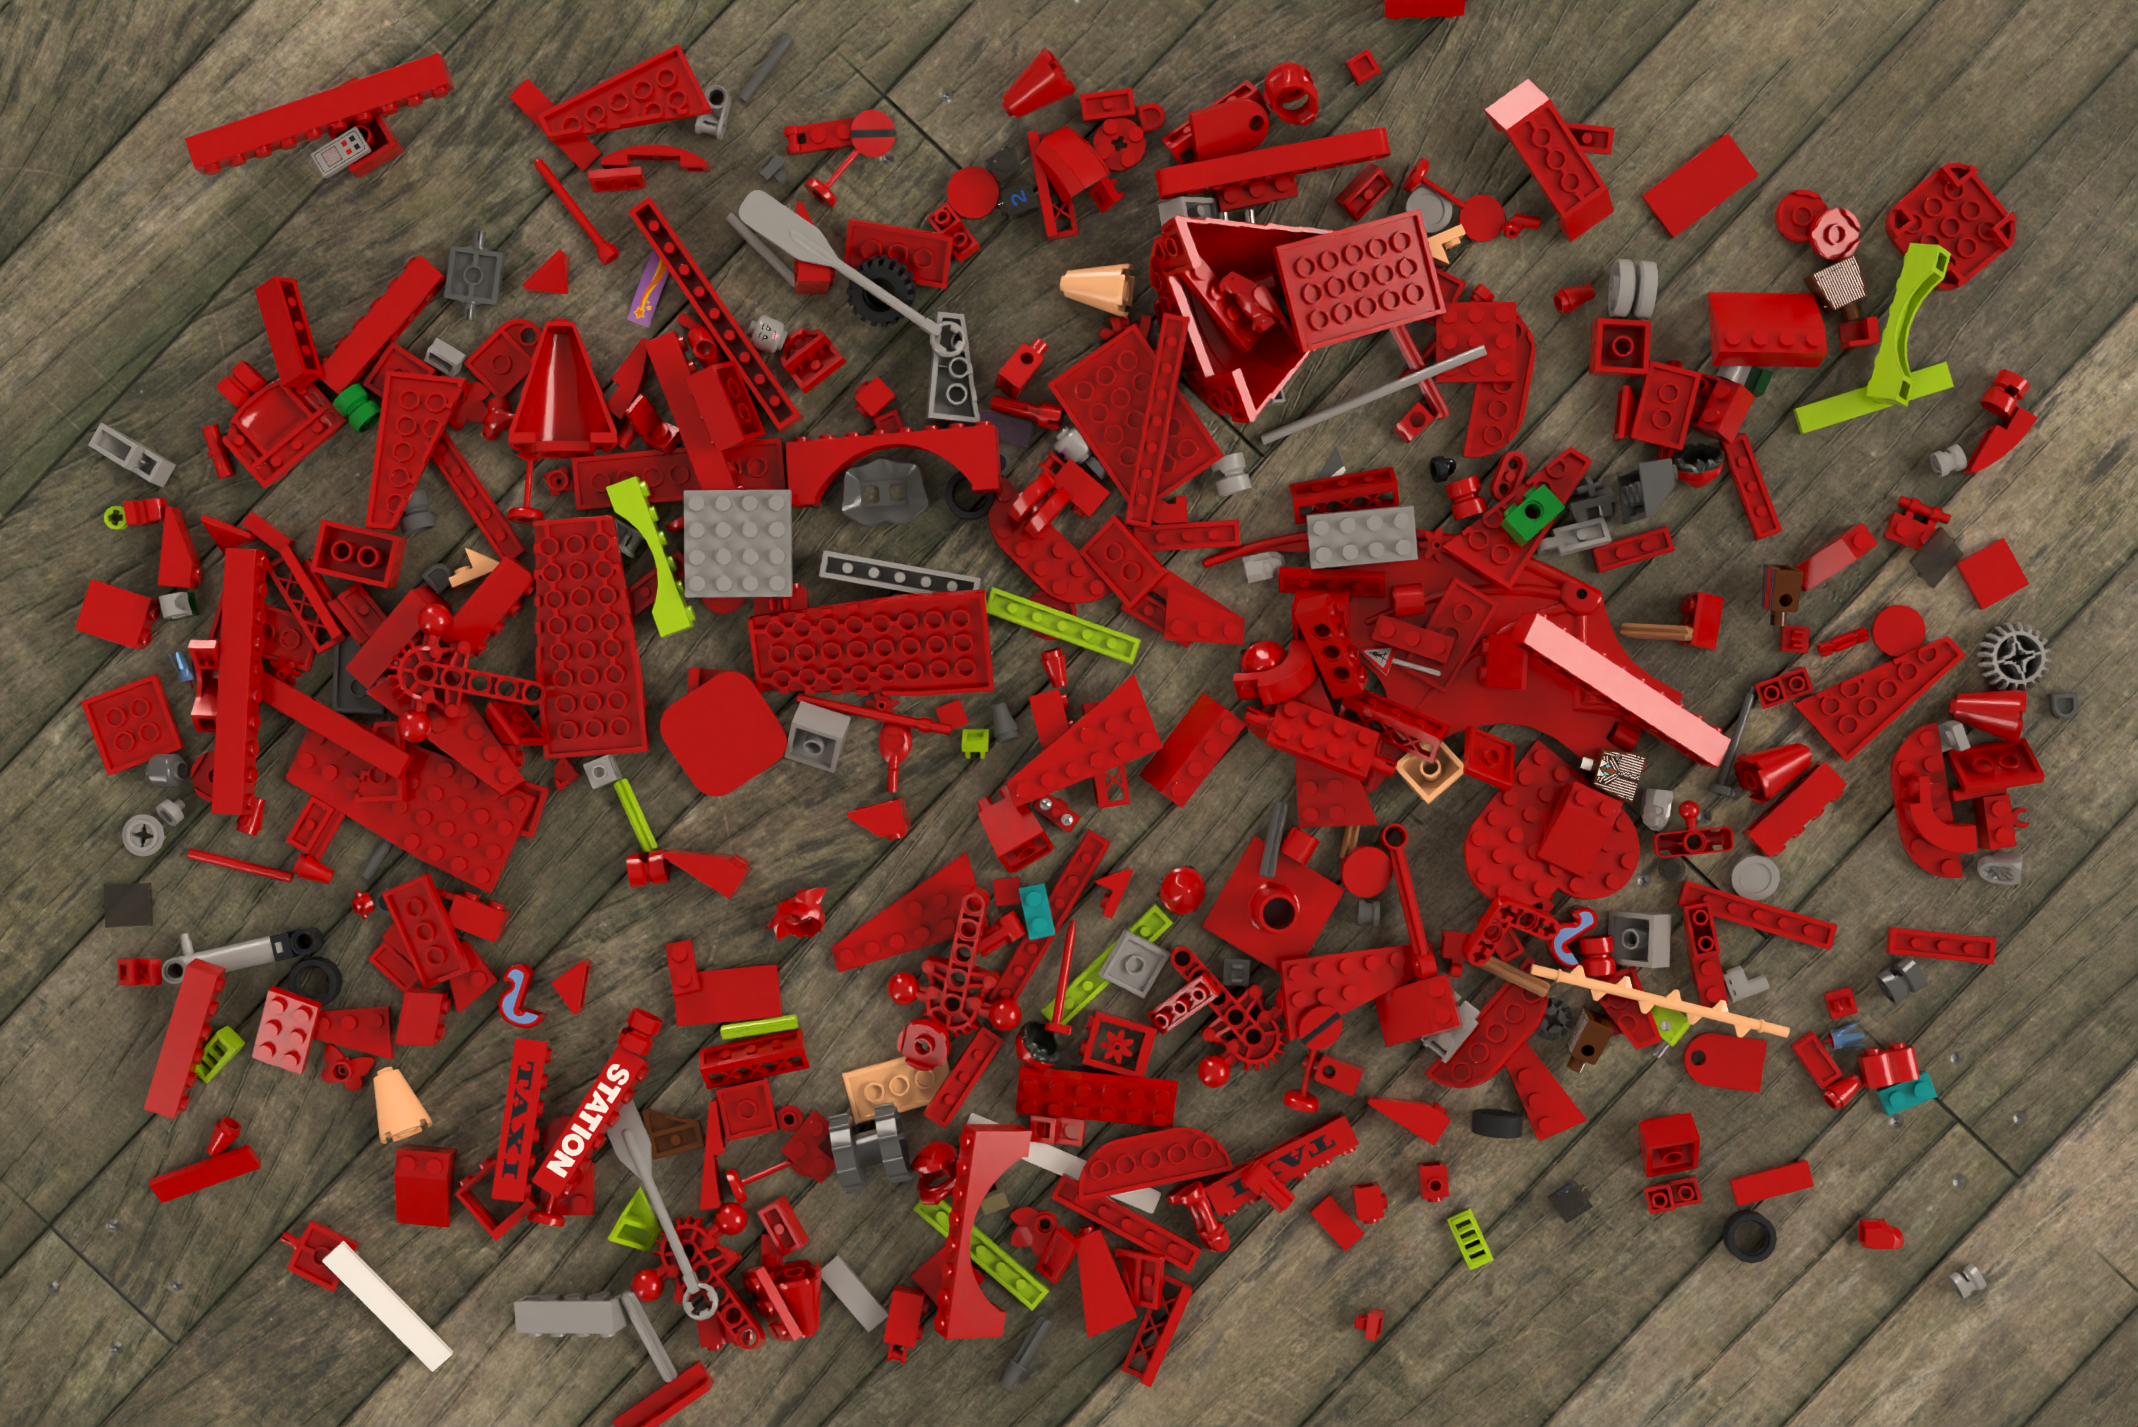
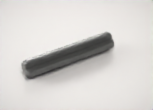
[1259,802,1288,879]

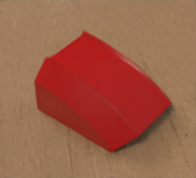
[1035,125,1111,202]

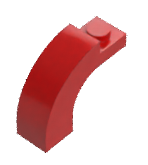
[1233,639,1320,705]
[188,640,220,733]
[1902,773,1977,853]

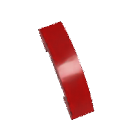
[601,145,710,172]

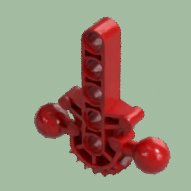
[387,603,545,743]
[887,887,1022,1037]
[1169,945,1288,1088]
[631,1202,765,1350]

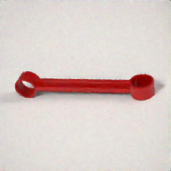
[1378,823,1437,981]

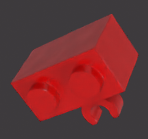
[753,583,809,616]
[1973,793,2029,850]

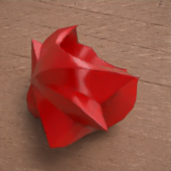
[764,887,827,941]

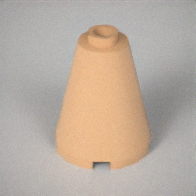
[1060,263,1135,317]
[373,1067,433,1144]

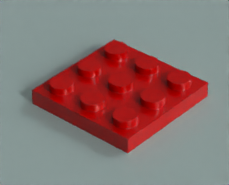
[1436,301,1516,383]
[81,674,185,776]

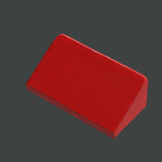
[1335,163,1394,222]
[757,1195,809,1257]

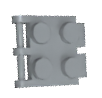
[1420,991,1481,1064]

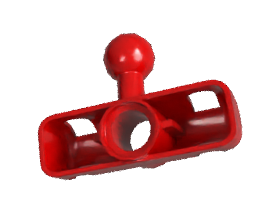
[1652,800,1734,858]

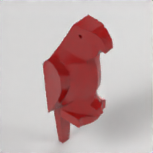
[1218,271,1297,346]

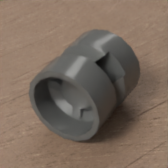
[399,490,436,535]
[1875,956,1928,1005]

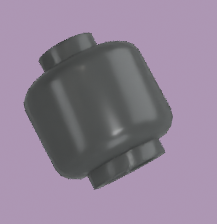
[145,753,188,788]

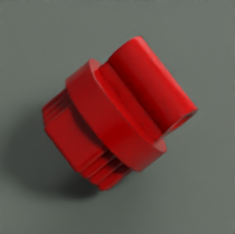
[1098,316,1130,339]

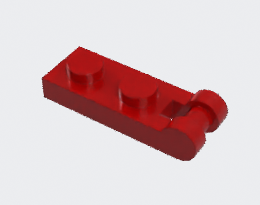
[783,118,854,156]

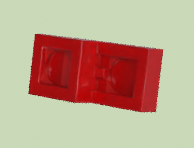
[117,958,162,986]
[1030,1115,1086,1147]

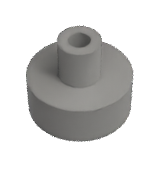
[156,799,185,826]

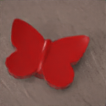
[321,1043,376,1091]

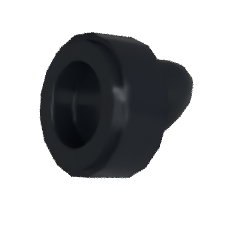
[1429,455,1456,483]

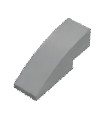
[88,423,176,487]

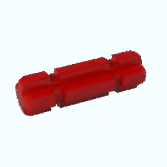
[1817,627,1869,657]

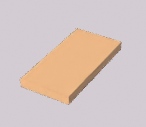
[842,1056,951,1125]

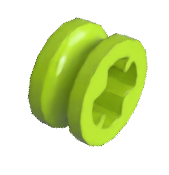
[104,506,128,530]

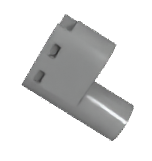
[1722,965,1770,1003]

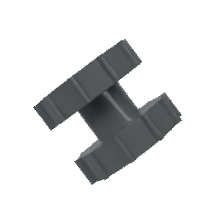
[829,1102,911,1194]

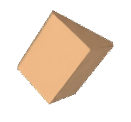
[1396,741,1463,804]

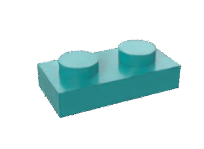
[1019,882,1056,940]
[1876,1071,1938,1116]

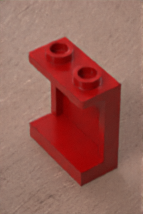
[75,579,161,650]

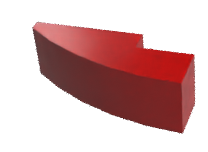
[606,337,651,422]
[1962,407,2038,475]

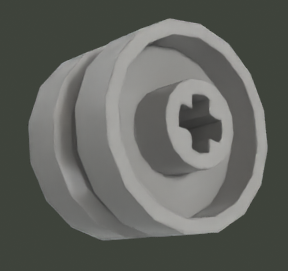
[1608,258,1658,320]

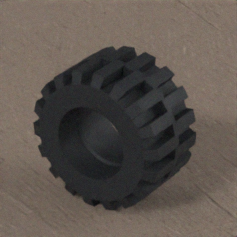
[847,255,917,327]

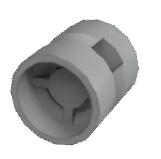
[1211,452,1252,497]

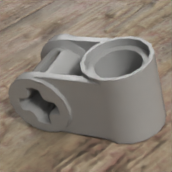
[695,85,731,140]
[602,515,645,559]

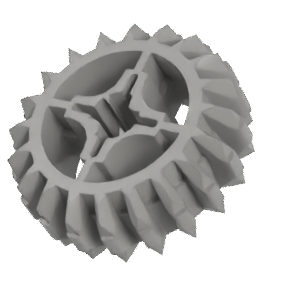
[1977,622,2052,691]

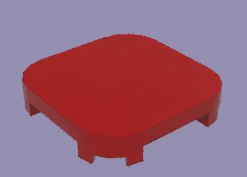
[1885,162,2017,292]
[660,670,787,796]

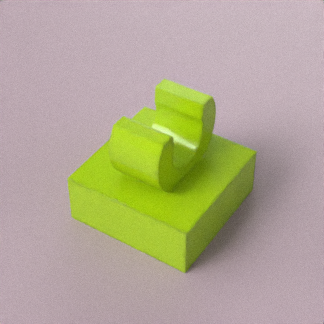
[962,729,989,759]

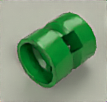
[333,383,381,434]

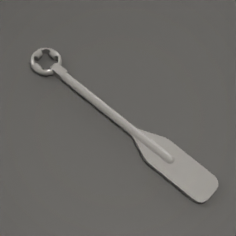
[739,190,966,358]
[607,1099,719,1321]

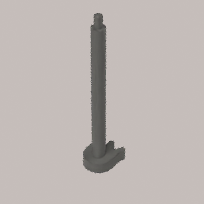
[1708,686,1756,800]

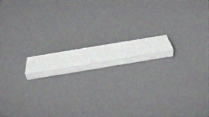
[322,1241,453,1372]

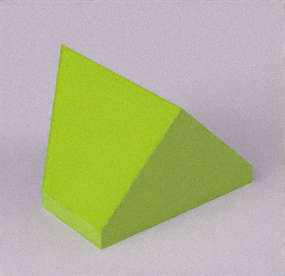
[608,1186,662,1252]

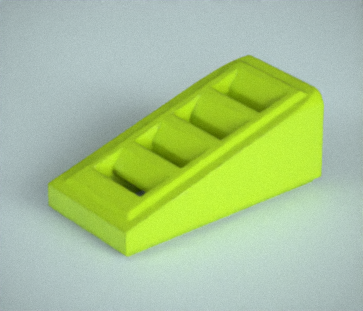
[195,1026,245,1084]
[1446,1208,1494,1270]

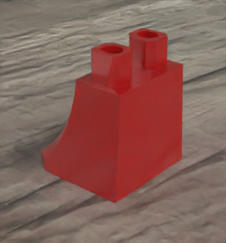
[977,785,1054,873]

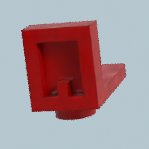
[626,394,682,455]

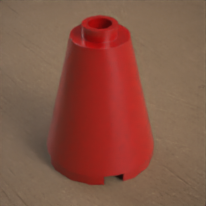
[1001,47,1077,118]
[1948,690,2027,742]
[1734,742,1812,804]
[769,1260,822,1338]

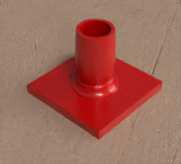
[1201,836,1345,973]

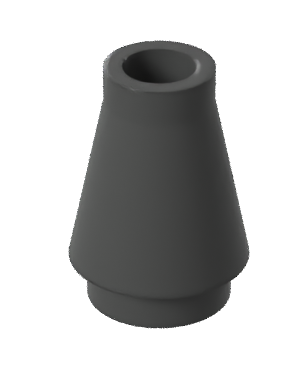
[991,703,1020,744]

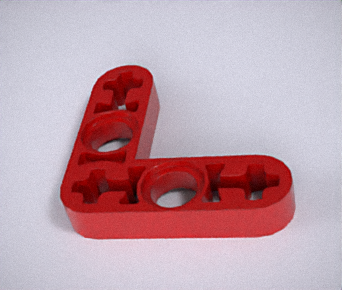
[1464,895,1560,966]

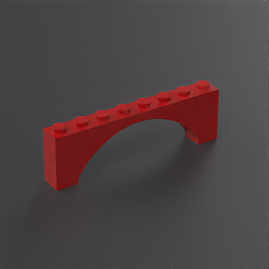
[785,421,1002,509]
[934,1124,1032,1340]

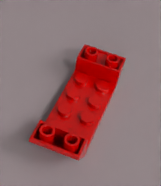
[1484,79,1614,243]

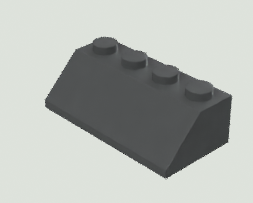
[1616,458,1678,524]

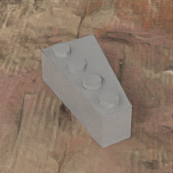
[926,312,980,425]
[514,1289,632,1338]

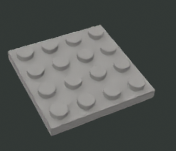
[684,490,793,598]

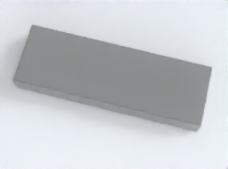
[821,1255,889,1332]

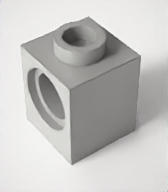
[583,754,623,789]

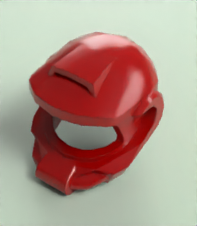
[1263,62,1319,126]
[910,1141,959,1205]

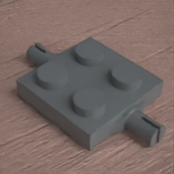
[444,230,505,321]

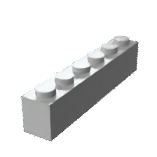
[819,550,982,594]

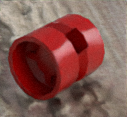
[216,359,268,408]
[1979,369,2030,419]
[1444,475,1488,521]
[627,849,670,888]
[1578,935,1616,976]
[616,1007,663,1056]

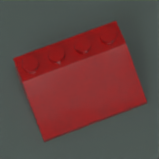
[1707,292,1827,367]

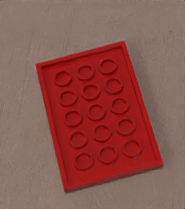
[1272,209,1446,353]
[1047,323,1225,502]

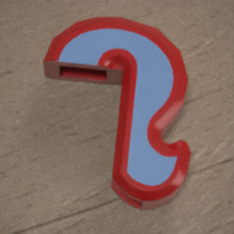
[1545,905,1597,970]
[498,963,548,1028]

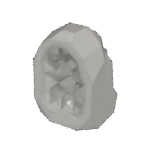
[1242,552,1285,584]
[1640,788,1673,831]
[1977,851,2024,885]

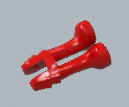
[1166,1180,1230,1252]

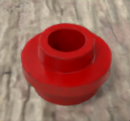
[777,1105,803,1132]

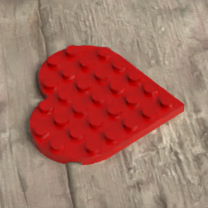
[1463,740,1640,905]

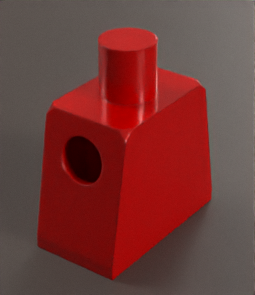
[995,338,1048,400]
[1302,1053,1365,1096]

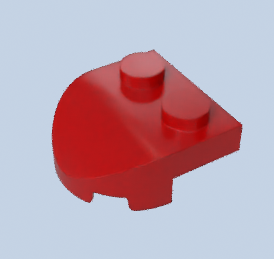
[780,328,846,394]

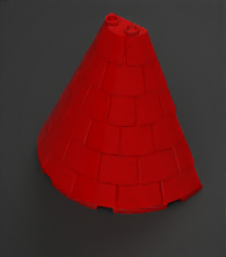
[1150,215,1337,423]

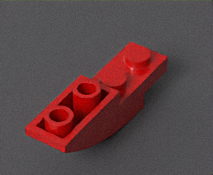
[1683,901,1729,1008]

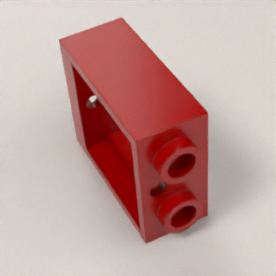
[1078,1009,1157,1078]
[455,1156,540,1241]

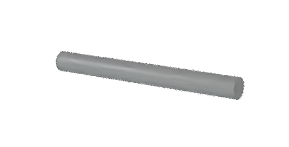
[725,213,795,289]

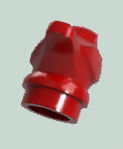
[480,398,515,441]

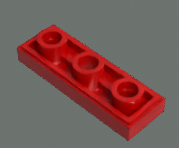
[1146,972,1221,1035]

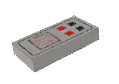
[310,126,372,179]

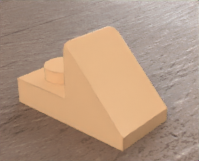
[1428,224,1466,268]
[449,548,500,589]

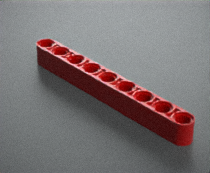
[1155,127,1391,200]

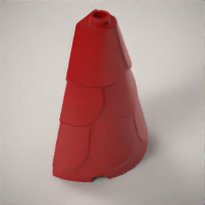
[508,318,618,459]

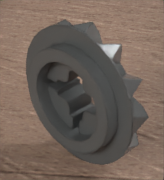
[1535,998,1573,1041]

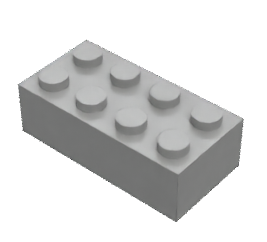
[1306,505,1418,569]

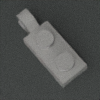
[1536,516,1611,556]

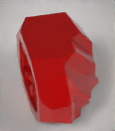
[1858,1219,1904,1249]

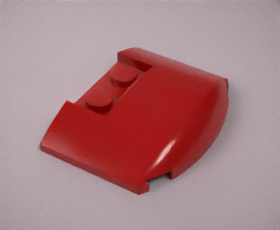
[222,379,347,489]

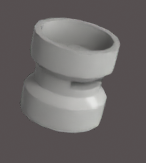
[1930,444,1967,478]
[1948,1263,1987,1299]

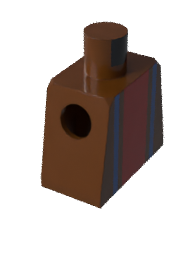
[1762,564,1803,626]

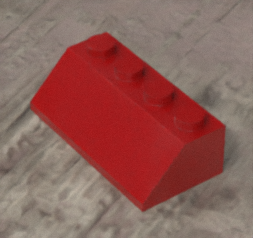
[440,556,536,658]
[1139,693,1246,808]

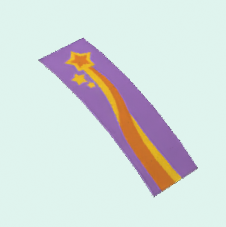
[627,249,669,328]

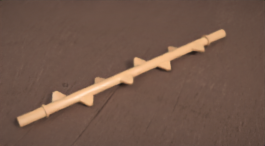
[1530,964,1790,1038]

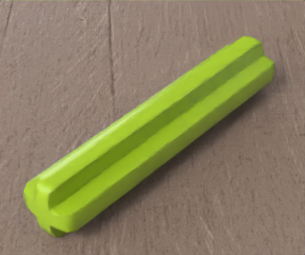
[614,778,657,853]
[720,1014,798,1040]

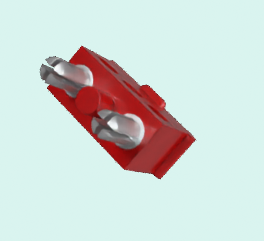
[1032,794,1081,832]

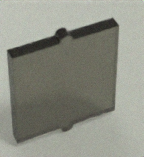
[1909,527,1964,589]
[102,883,155,928]

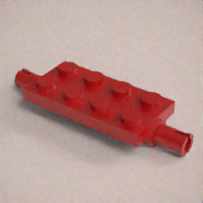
[1243,699,1397,782]

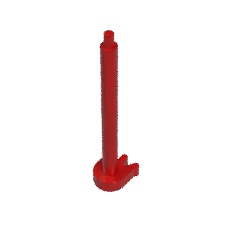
[1044,920,1076,1035]

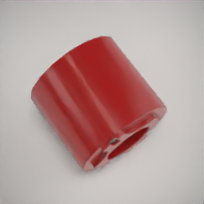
[1391,583,1425,617]
[1279,826,1320,866]

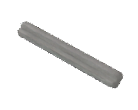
[620,1291,677,1382]

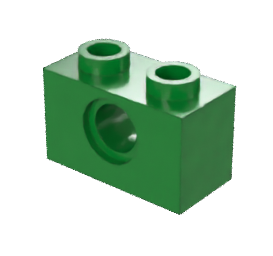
[1500,484,1565,547]

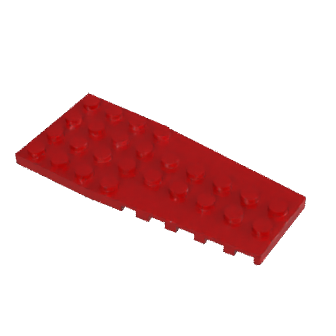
[533,515,650,759]
[748,589,995,696]
[286,719,537,893]

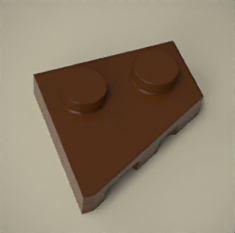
[642,1109,706,1160]

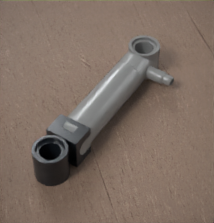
[161,927,324,984]

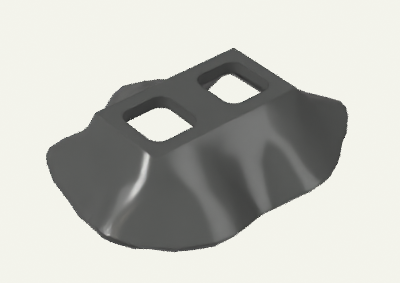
[841,457,929,527]

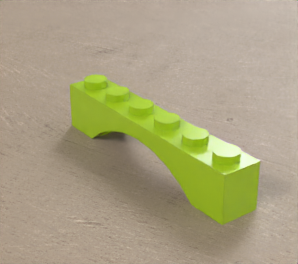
[1866,243,1951,407]
[606,476,696,638]

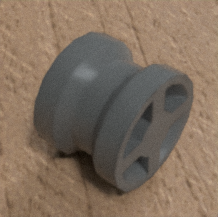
[1356,899,1380,927]

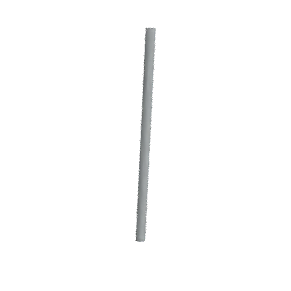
[1260,345,1487,445]

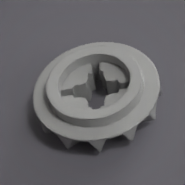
[122,814,166,856]

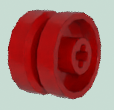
[1007,471,1073,538]

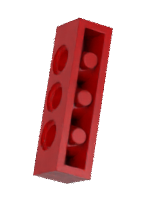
[1294,593,1368,700]

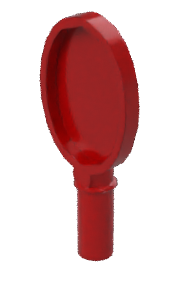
[879,722,912,793]

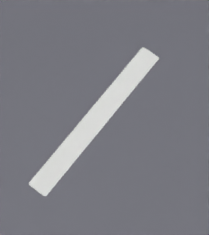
[967,1113,1161,1214]

